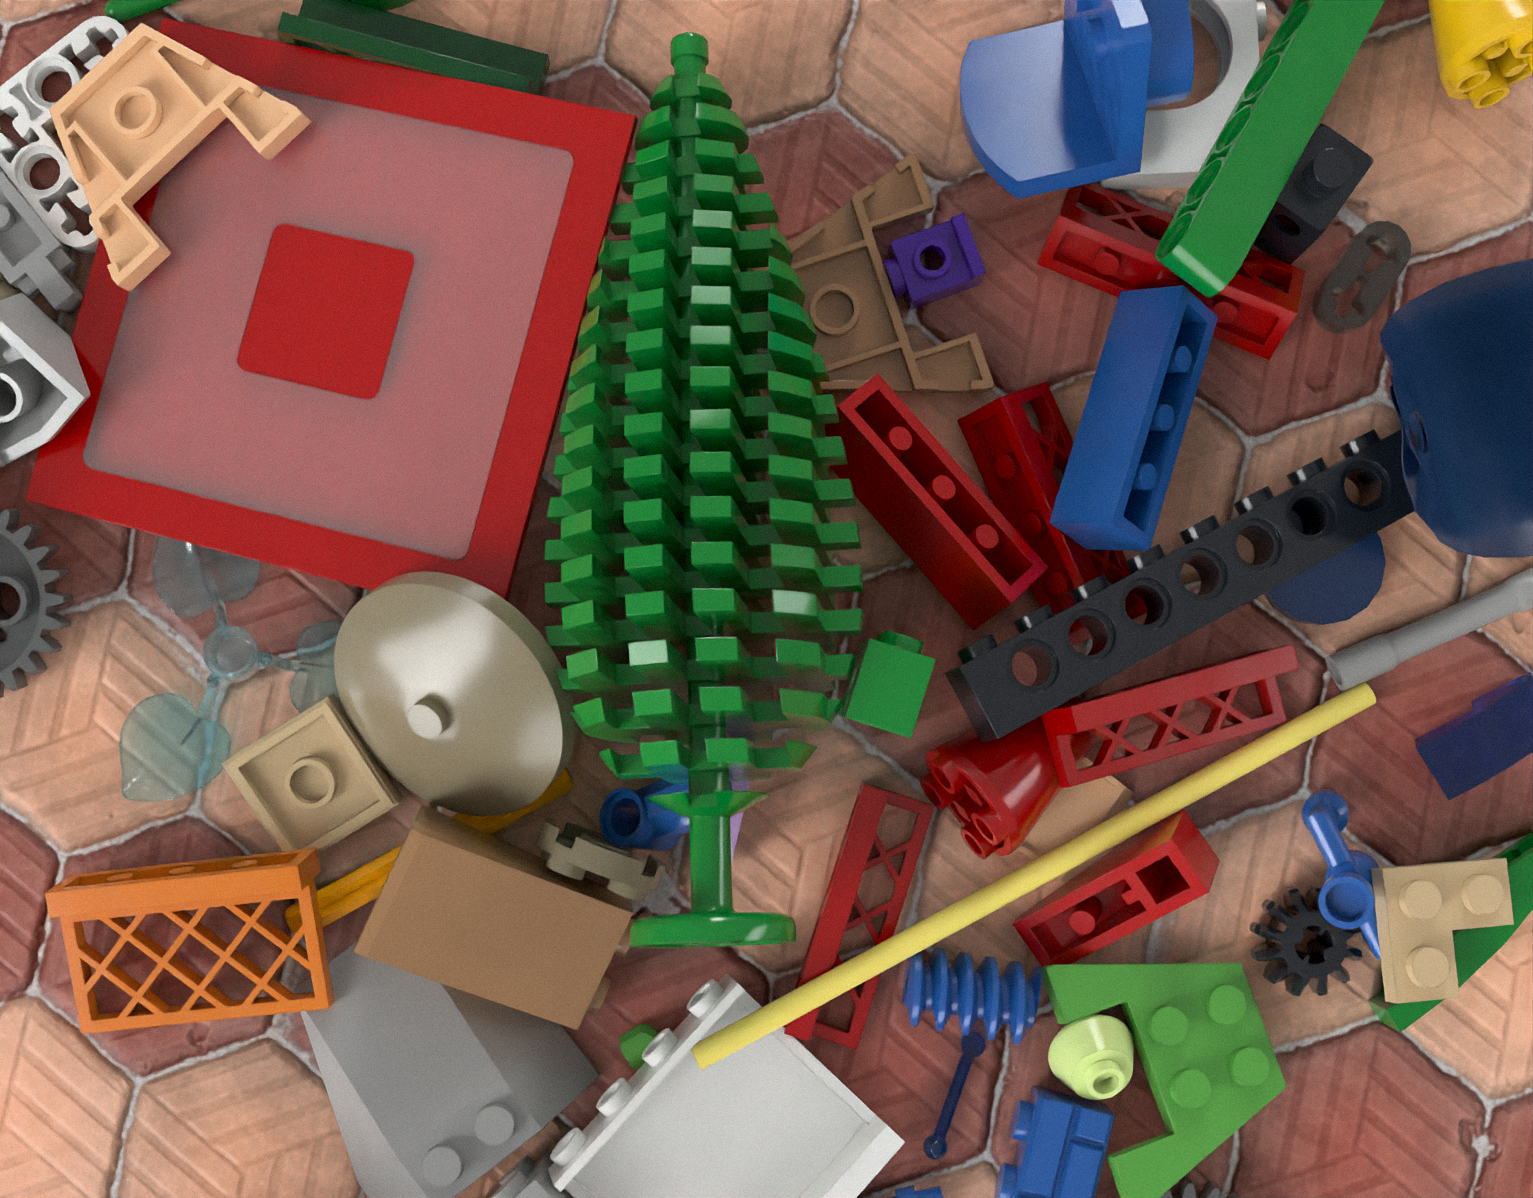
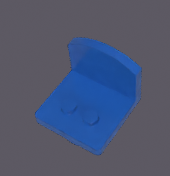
[960,0,1194,199]

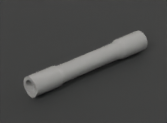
[1326,567,1533,691]

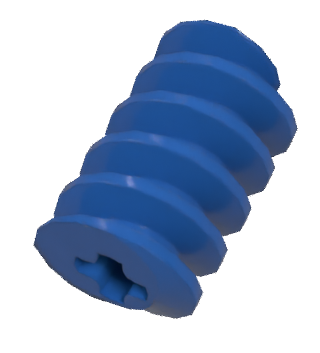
[902,947,1042,1045]

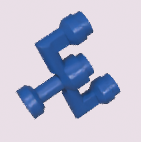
[1302,790,1381,960]

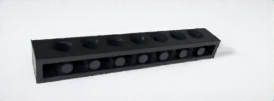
[945,429,1415,743]

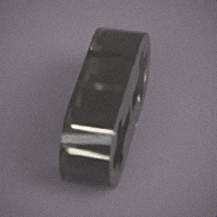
[1312,221,1411,334]

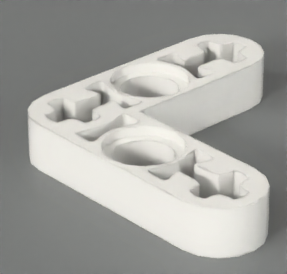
[0,16,129,254]

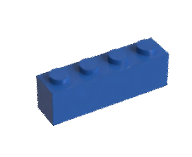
[1049,285,1218,551]

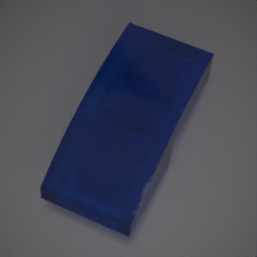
[1415,672,1533,800]

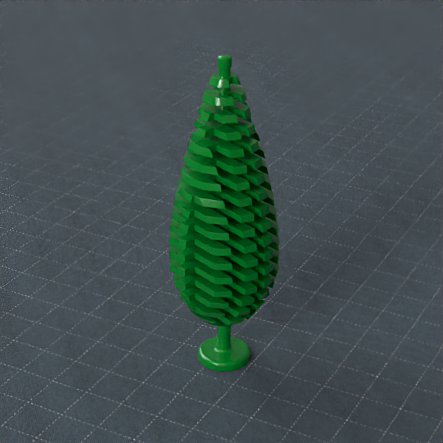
[544,32,864,948]

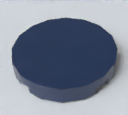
[1264,506,1386,625]

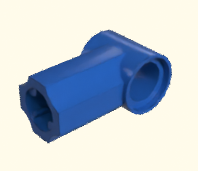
[599,779,733,852]

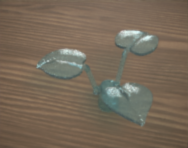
[119,535,343,802]

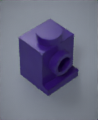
[882,213,986,311]

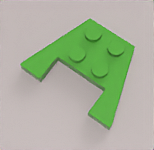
[1041,963,1287,1198]

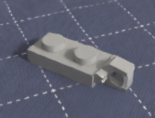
[0,167,83,316]

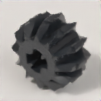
[1250,886,1363,996]

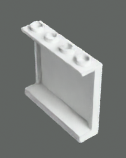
[548,973,905,1198]

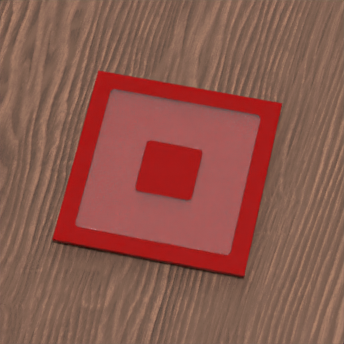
[25,18,638,602]

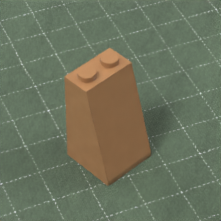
[353,804,635,1030]

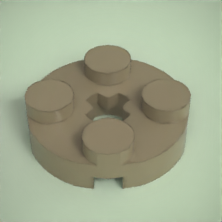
[535,818,666,902]

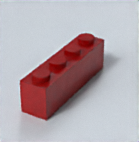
[825,373,1049,630]

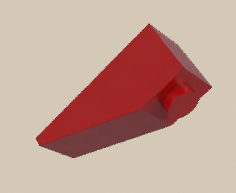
[1012,808,1220,967]

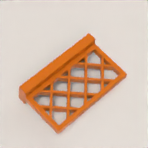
[45,848,335,1034]

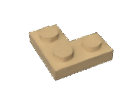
[1371,858,1514,1004]

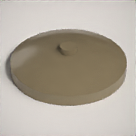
[334,571,576,816]

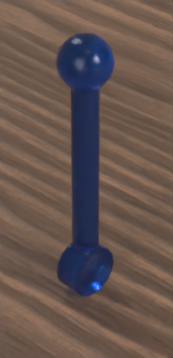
[923,1030,986,1160]

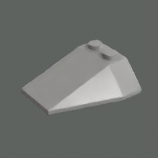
[293,941,601,1198]

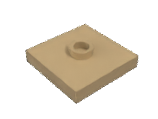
[221,693,403,854]

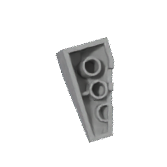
[0,292,91,468]

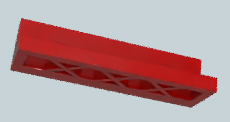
[1037,183,1305,360]
[957,381,1147,646]
[1041,644,1299,788]
[784,781,935,1050]

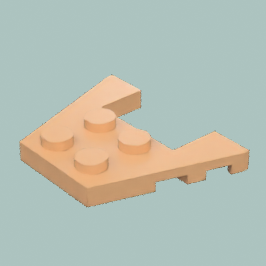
[49,23,311,292]

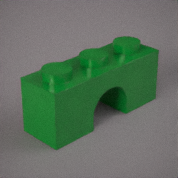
[838,630,936,738]

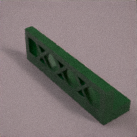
[277,0,550,96]

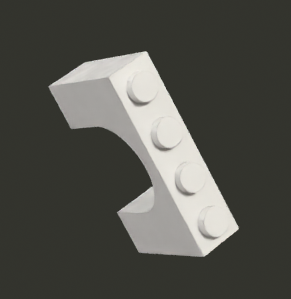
[1100,0,1267,190]

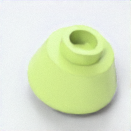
[1048,1014,1134,1100]

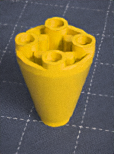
[1428,0,1533,109]

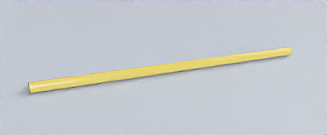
[691,682,1376,1071]

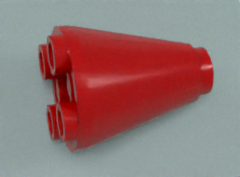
[919,696,1095,860]

